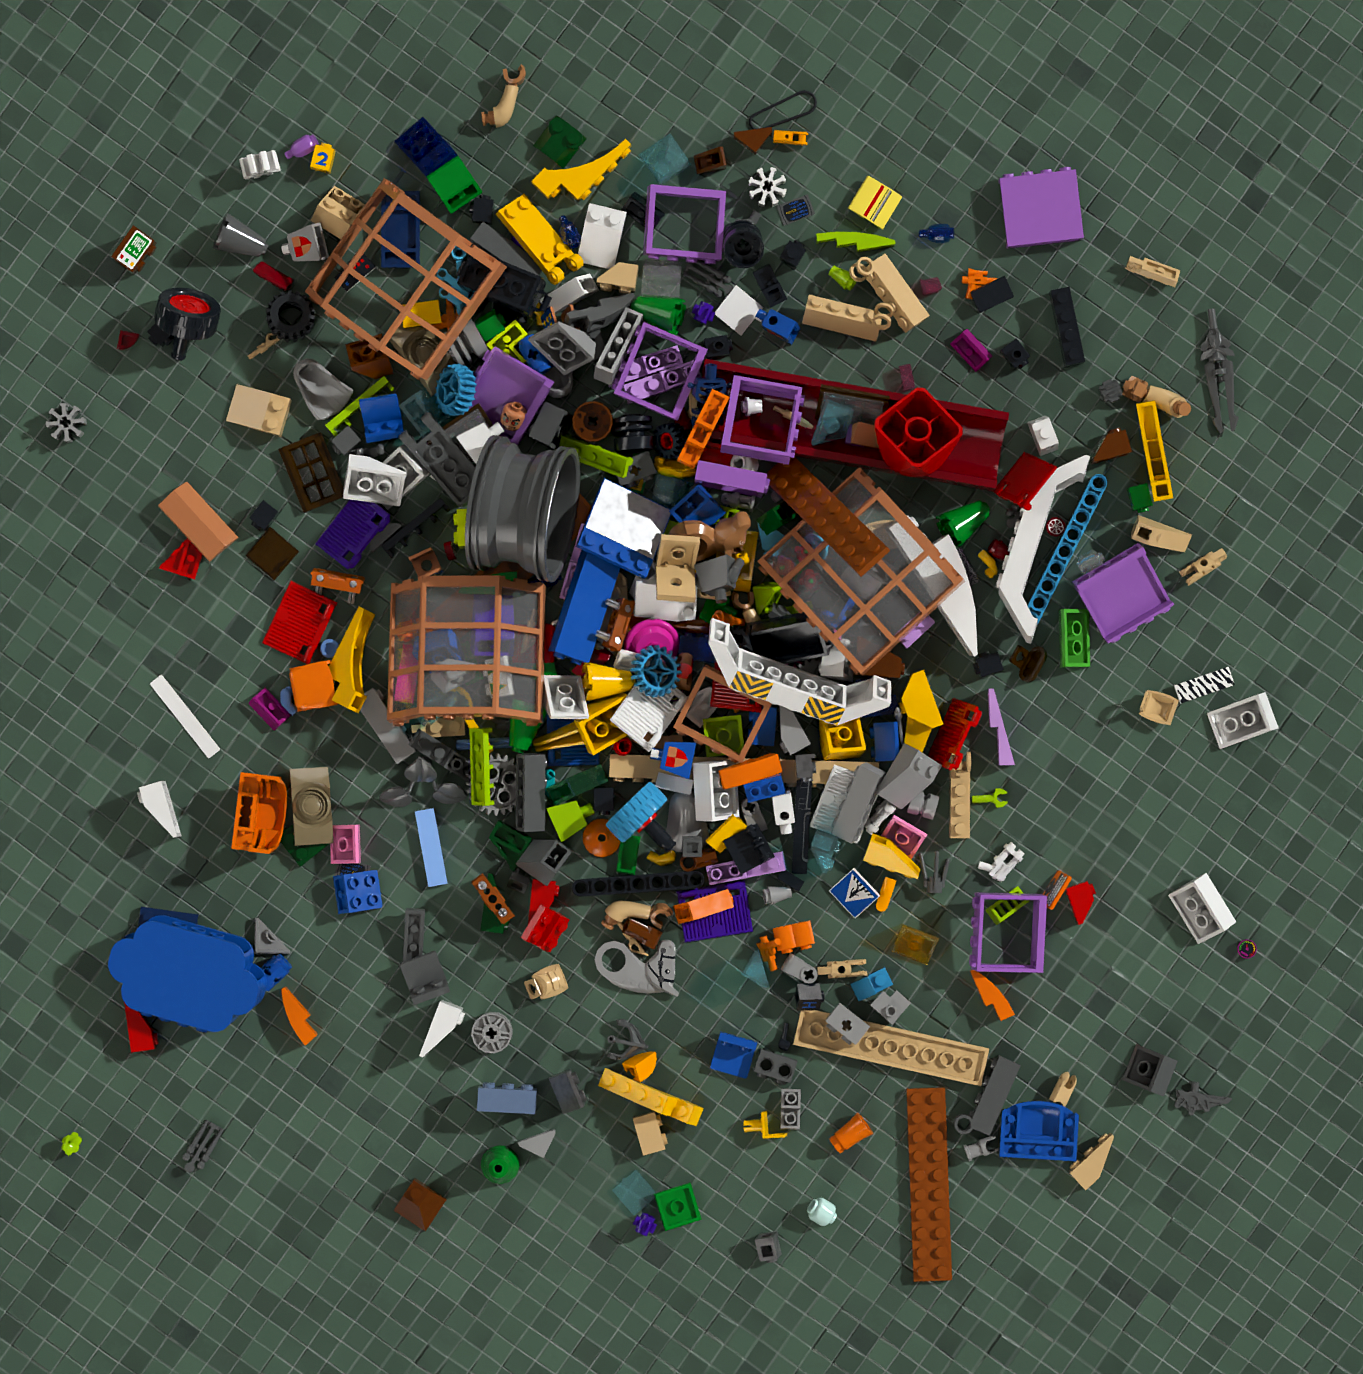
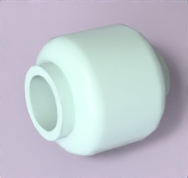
[807,1198,837,1226]

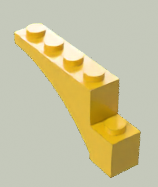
[532,139,631,202]
[1136,400,1173,502]
[329,606,375,713]
[598,1068,704,1126]

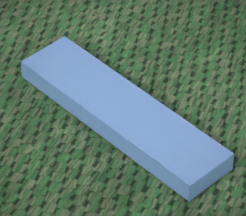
[415,808,448,887]

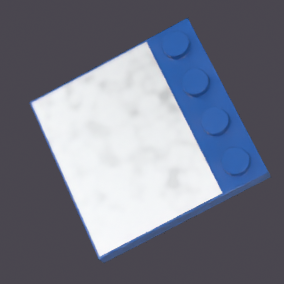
[575,478,671,579]

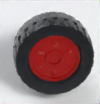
[154,288,221,361]

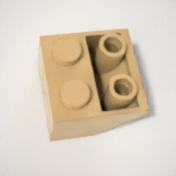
[311,186,365,239]
[597,262,639,294]

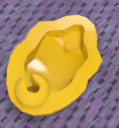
[654,456,696,479]

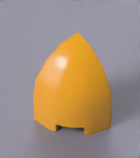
[622,1052,657,1082]

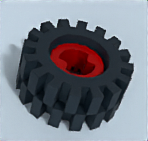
[653,422,688,459]

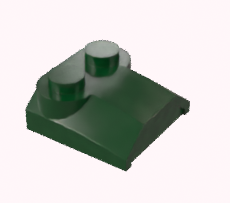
[533,115,587,169]

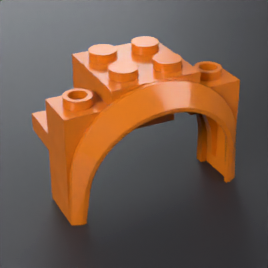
[231,772,287,854]

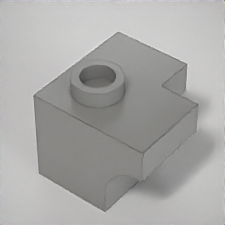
[870,990,911,1024]

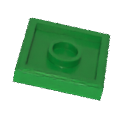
[654,1182,702,1231]

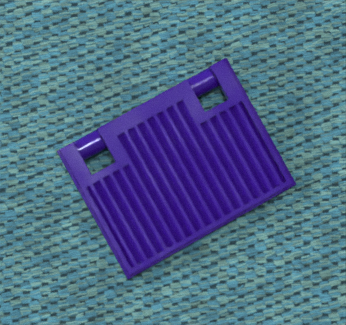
[315,500,390,569]
[677,880,753,942]

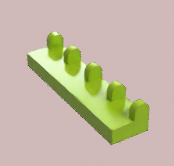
[325,376,394,437]
[559,434,633,478]
[469,728,494,806]

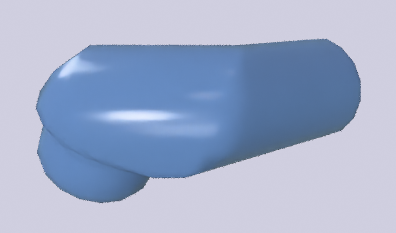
[280,686,297,716]

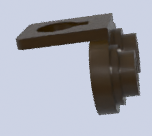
[1009,645,1047,682]

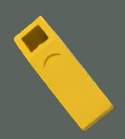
[863,833,920,879]

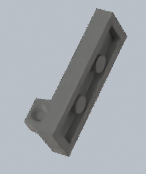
[403,908,425,962]

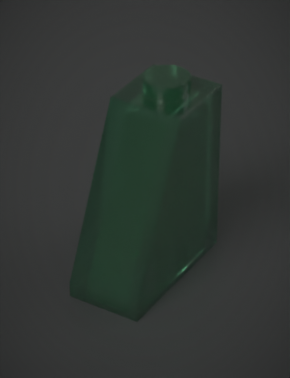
[546,764,608,806]

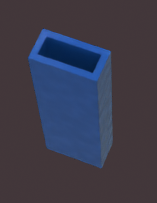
[548,549,620,666]

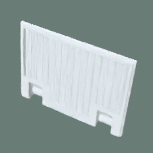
[610,669,688,752]
[810,764,878,843]

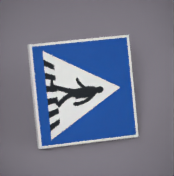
[829,868,880,918]

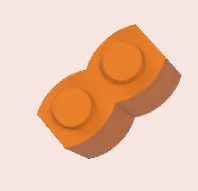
[773,920,815,954]

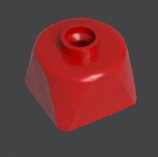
[875,387,963,477]

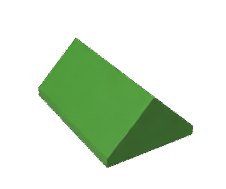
[1059,609,1090,668]

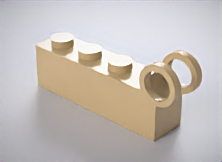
[849,254,930,333]
[802,295,894,341]
[949,752,971,838]

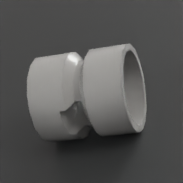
[907,792,939,820]

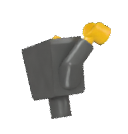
[694,552,751,604]

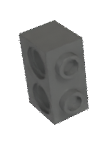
[754,1048,798,1085]

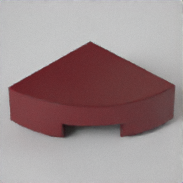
[117,330,140,350]

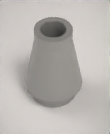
[762,886,792,905]

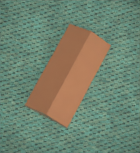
[158,482,238,562]

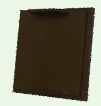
[245,527,299,581]

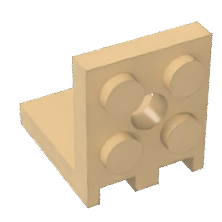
[655,534,700,603]

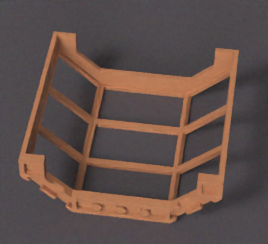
[305,178,507,380]

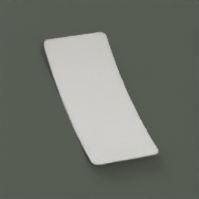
[655,772,694,795]

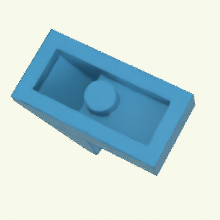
[850,967,893,1001]

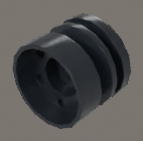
[723,220,764,268]
[612,414,654,453]

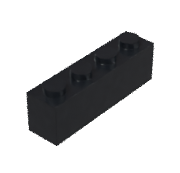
[1049,286,1085,368]

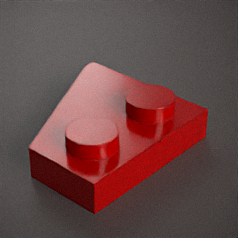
[159,538,203,580]

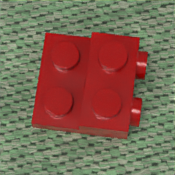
[521,904,570,952]

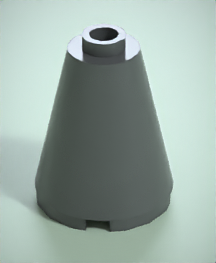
[213,213,268,257]

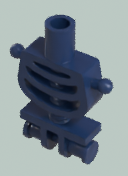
[687,363,732,426]

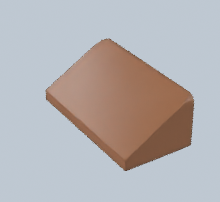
[851,422,879,449]

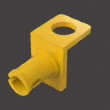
[743,1111,787,1139]

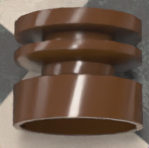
[572,401,613,442]

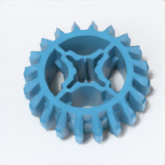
[434,364,477,416]
[630,645,682,697]

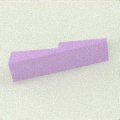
[988,689,1015,765]

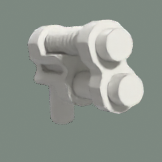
[865,800,896,835]
[978,842,1024,882]

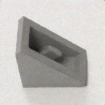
[518,1128,556,1158]

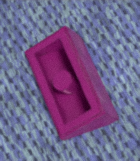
[950,329,992,372]
[249,688,291,731]

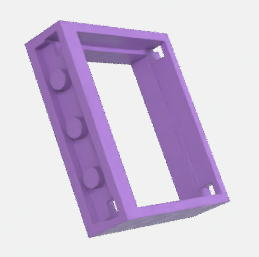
[643,184,726,264]
[611,322,708,421]
[720,375,805,465]
[694,460,770,498]
[969,892,1047,973]

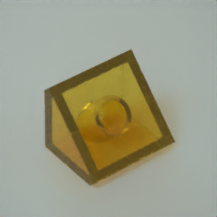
[891,924,939,965]

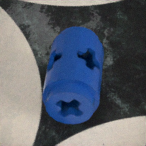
[518,334,553,375]
[261,953,292,992]

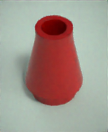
[610,737,632,756]

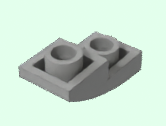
[780,1089,801,1130]

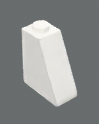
[540,274,599,315]

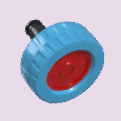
[606,782,676,853]

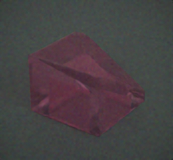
[919,277,942,295]

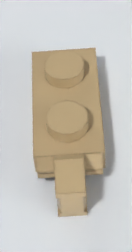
[1125,256,1180,287]
[411,717,465,737]

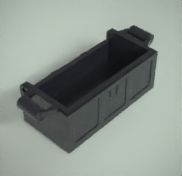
[456,255,552,318]
[739,608,835,664]

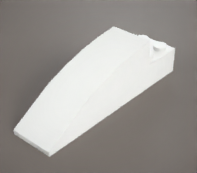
[885,515,978,657]

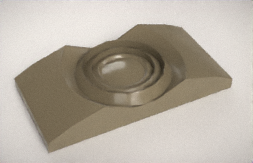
[389,323,456,396]
[289,767,333,846]

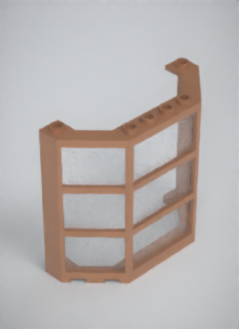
[757,467,965,676]
[387,575,546,726]

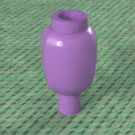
[284,134,319,159]

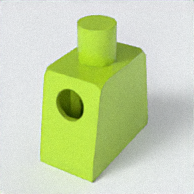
[547,800,595,842]

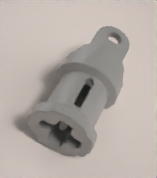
[721,492,756,512]
[963,1136,1000,1162]

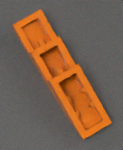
[677,389,730,469]

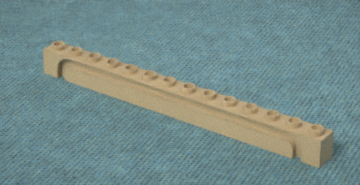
[609,754,879,788]

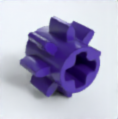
[691,301,715,325]
[633,1212,657,1236]

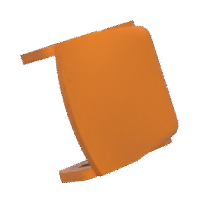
[289,660,339,712]

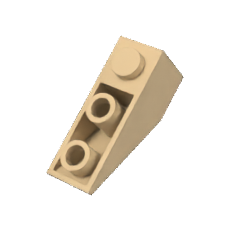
[1131,515,1192,553]
[1068,1133,1114,1190]

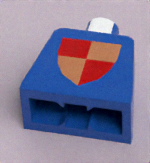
[755,309,801,345]
[650,742,696,779]

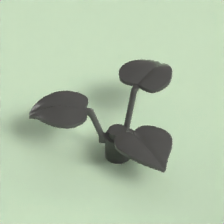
[379,756,468,807]

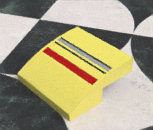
[848,175,902,229]

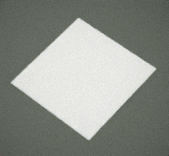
[715,285,763,336]

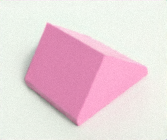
[881,815,927,859]
[330,824,361,864]

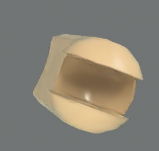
[1049,1072,1077,1107]

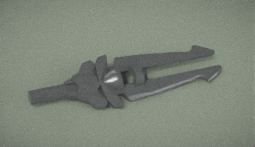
[1200,308,1239,433]

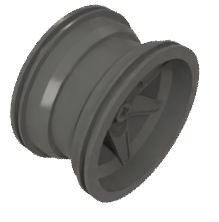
[465,435,580,582]

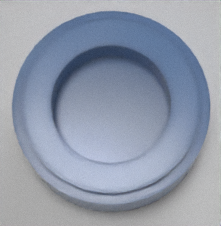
[320,639,339,658]

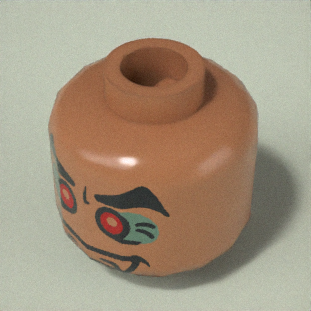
[500,402,527,431]

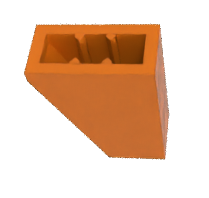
[673,889,734,924]

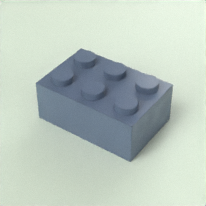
[477,1082,537,1114]

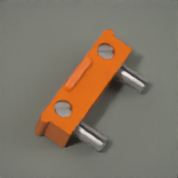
[311,568,365,604]

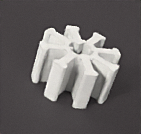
[239,150,281,179]
[749,167,786,207]

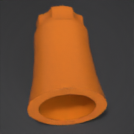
[829,1112,873,1153]

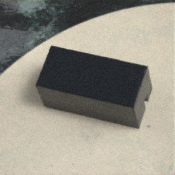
[777,870,804,892]

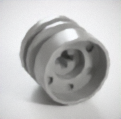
[444,319,488,366]
[471,1011,513,1053]

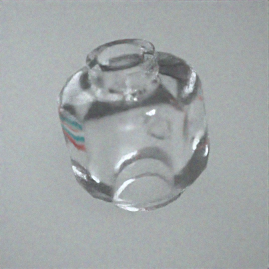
[1076,549,1106,575]

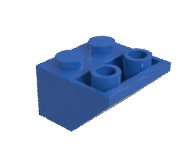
[669,484,726,527]

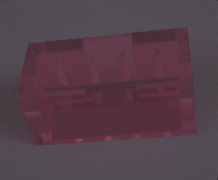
[899,364,915,391]

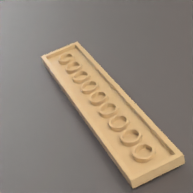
[793,1010,989,1086]

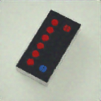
[334,254,376,292]

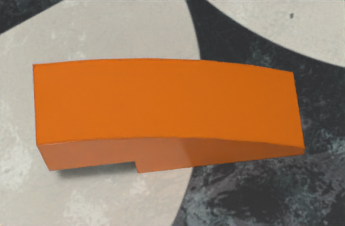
[718,753,782,789]
[969,969,1015,1021]
[281,986,318,1046]

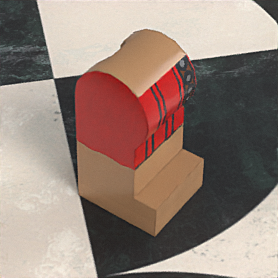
[674,653,694,691]

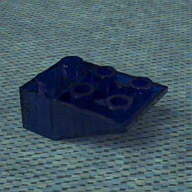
[394,117,463,180]

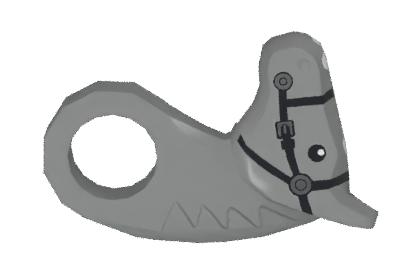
[595,940,679,997]

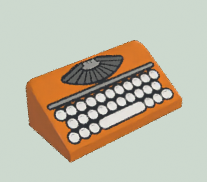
[1043,870,1072,910]

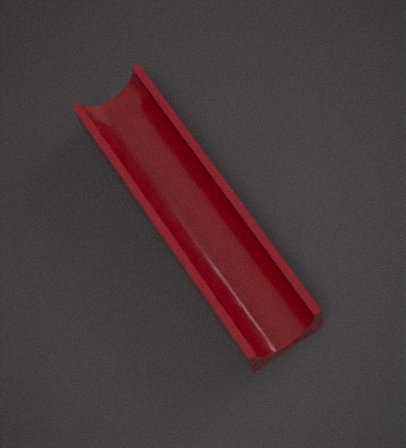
[693,359,1009,492]

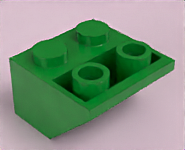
[427,155,483,214]

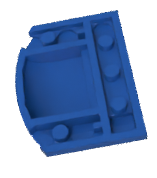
[999,1101,1079,1161]

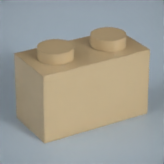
[633,1111,668,1156]

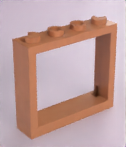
[673,664,772,763]

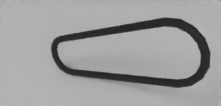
[749,90,817,129]

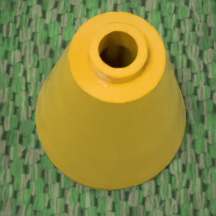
[582,662,635,701]

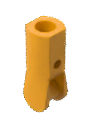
[773,130,808,146]
[876,877,897,912]

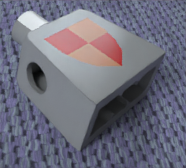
[281,222,329,261]

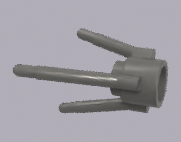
[919,851,950,893]

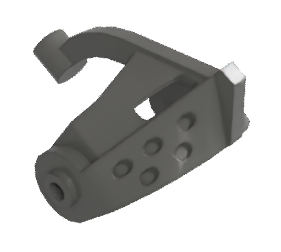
[607,1019,649,1060]

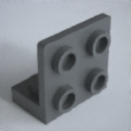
[400,951,450,1005]

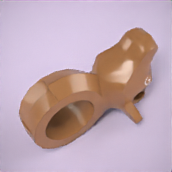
[669,511,751,562]

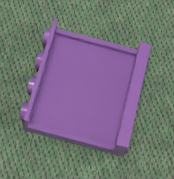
[998,167,1084,249]
[469,346,554,446]
[1072,543,1174,644]

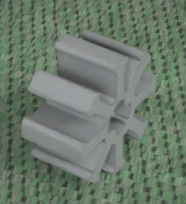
[46,403,87,443]

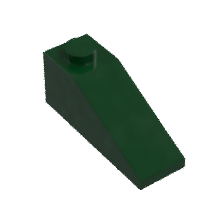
[756,501,799,535]
[480,873,509,934]

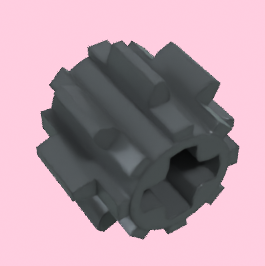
[1098,379,1123,404]

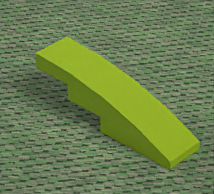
[816,232,895,252]

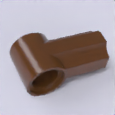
[680,847,718,871]
[622,918,663,949]

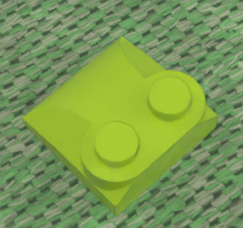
[703,715,744,757]

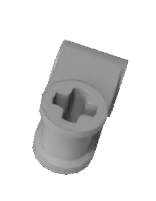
[741,797,768,832]
[781,953,818,983]

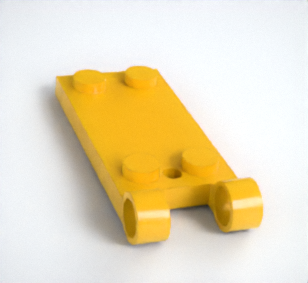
[496,194,584,285]

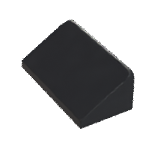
[621,192,665,230]
[970,276,1014,313]

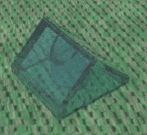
[811,399,854,445]
[741,948,769,988]

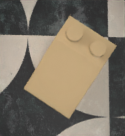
[226,384,292,437]

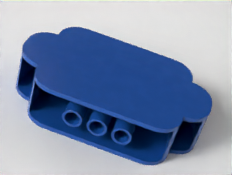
[108,915,267,1032]

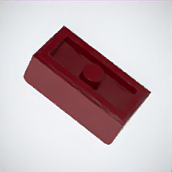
[253,261,294,292]

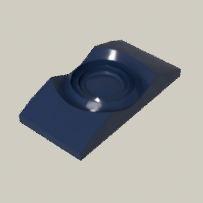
[381,191,420,268]

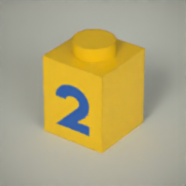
[310,143,336,174]

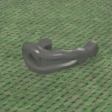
[348,444,384,459]

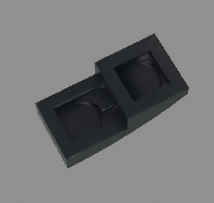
[752,264,787,308]

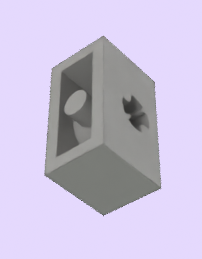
[825,1002,870,1045]

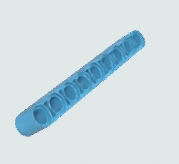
[1027,474,1107,625]

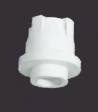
[741,397,762,416]

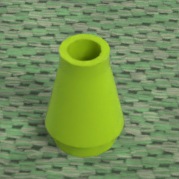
[828,265,857,290]

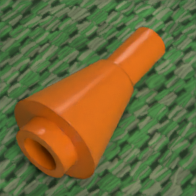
[712,610,745,626]

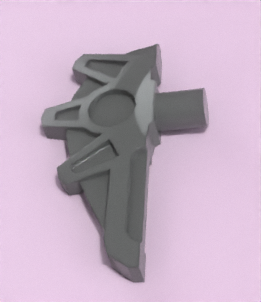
[1174,1081,1232,1115]

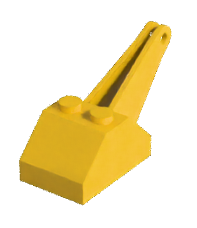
[898,670,943,752]
[532,693,627,755]

